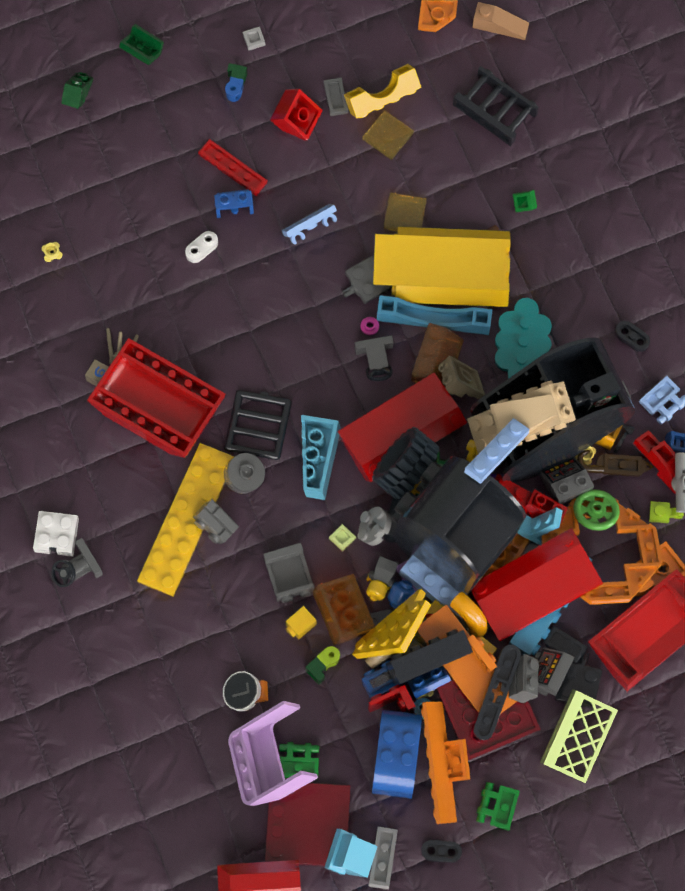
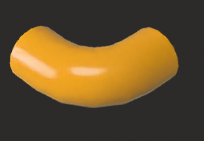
[450,592,488,637]

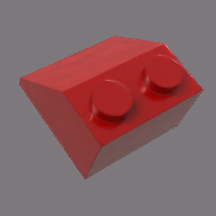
[270,89,323,141]

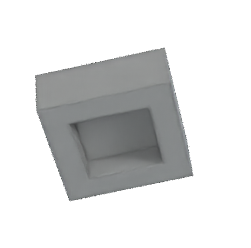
[242,27,266,51]

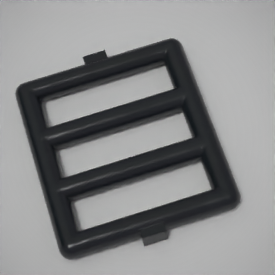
[224,390,292,460]

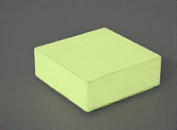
[329,524,356,552]

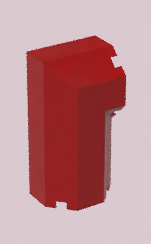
[217,860,301,891]

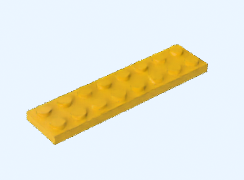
[137,443,234,597]

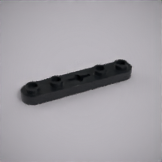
[473,644,521,740]

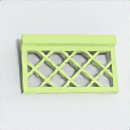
[540,689,618,783]

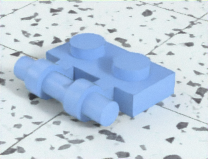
[639,376,685,425]

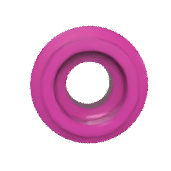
[360,317,379,335]

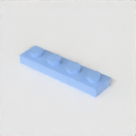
[464,418,530,484]

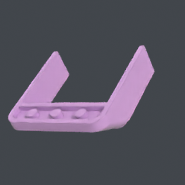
[228,701,318,806]

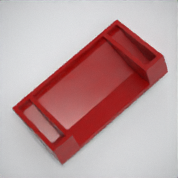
[337,372,467,482]
[471,528,603,641]
[588,569,685,691]

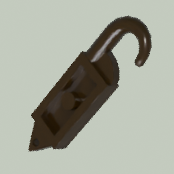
[577,450,653,477]

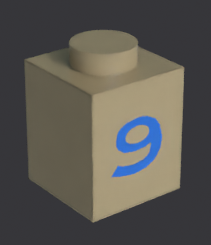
[85,360,109,386]

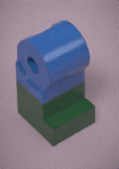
[225,63,247,102]

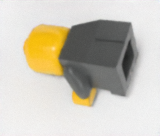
[366,556,398,601]

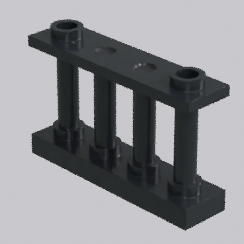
[453,66,539,147]

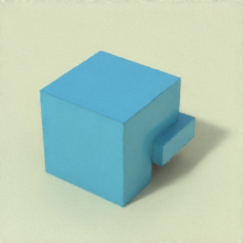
[324,829,377,878]

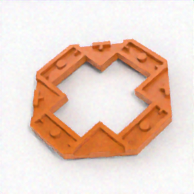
[540,497,663,605]

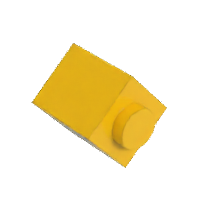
[286,606,317,639]

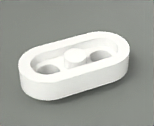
[185,231,218,263]

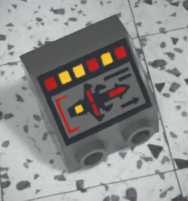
[539,457,594,505]
[534,647,574,696]

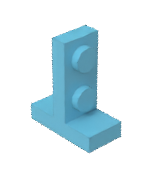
[517,507,563,545]

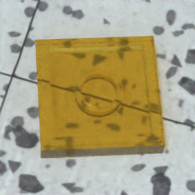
[362,110,414,160]
[384,193,427,231]

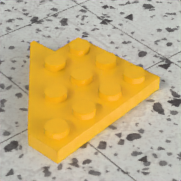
[352,589,431,659]

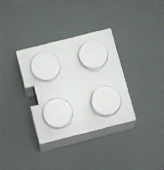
[33,511,79,557]

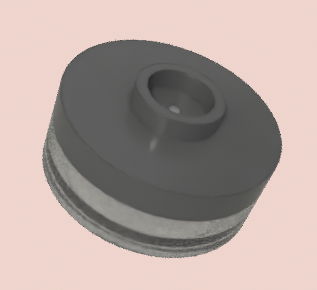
[224,453,265,494]

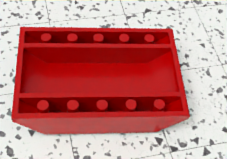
[87,338,226,458]

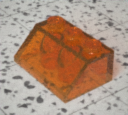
[411,323,464,387]
[312,574,375,646]

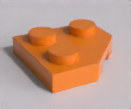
[418,0,458,32]

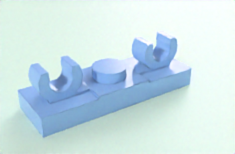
[281,204,337,244]

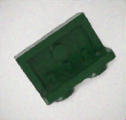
[119,24,164,65]

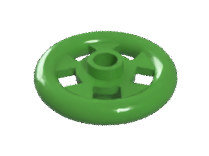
[573,489,620,531]

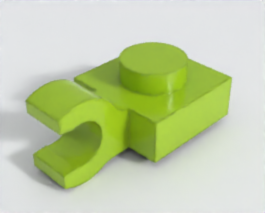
[649,501,684,523]

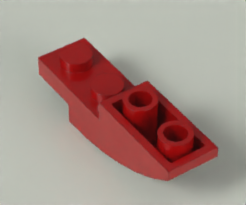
[633,430,676,495]
[494,474,568,524]

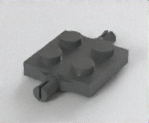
[342,255,392,304]

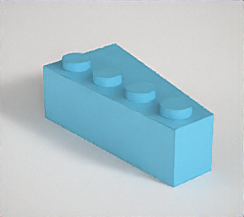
[301,415,341,500]

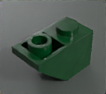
[61,72,93,109]

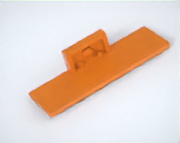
[417,605,517,713]
[421,702,470,824]

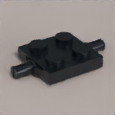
[555,652,602,709]

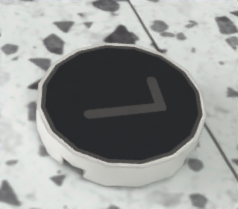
[223,671,261,711]

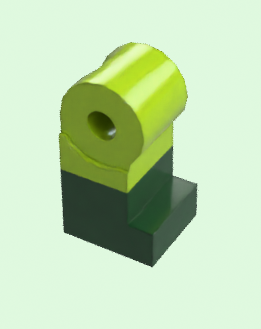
[305,646,340,685]

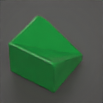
[513,190,537,212]

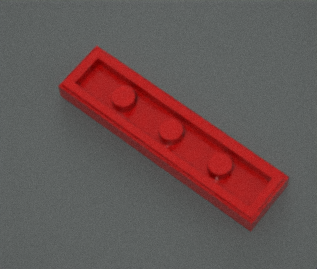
[198,139,267,196]

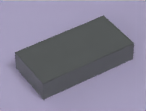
[324,78,348,116]

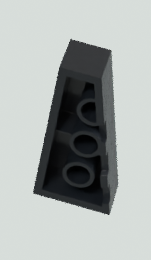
[385,629,473,685]

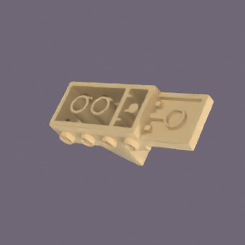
[467,381,576,454]

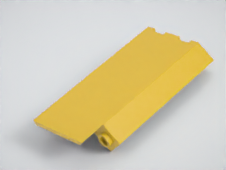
[373,227,510,307]

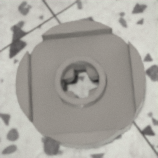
[358,507,392,546]

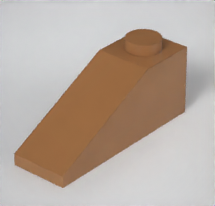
[472,2,529,40]

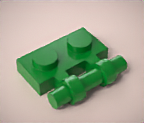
[279,742,319,779]
[476,782,520,831]

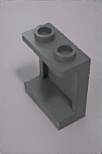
[263,543,315,603]

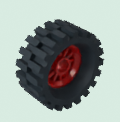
[372,427,439,499]

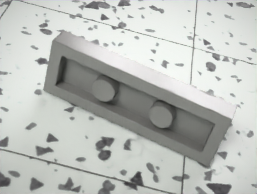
[369,827,398,890]

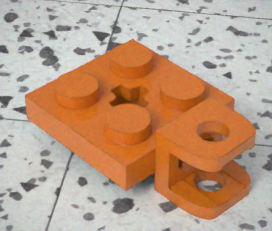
[635,541,685,597]

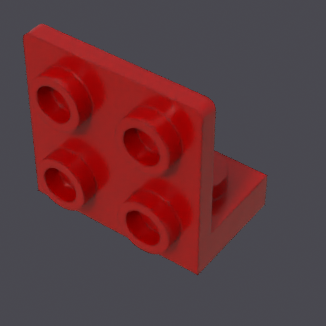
[368,685,415,713]

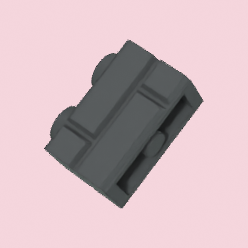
[193,499,239,544]
[509,654,539,703]

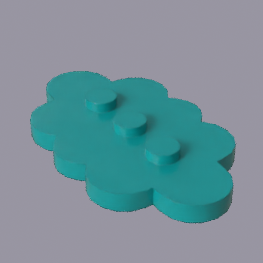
[494,298,552,379]

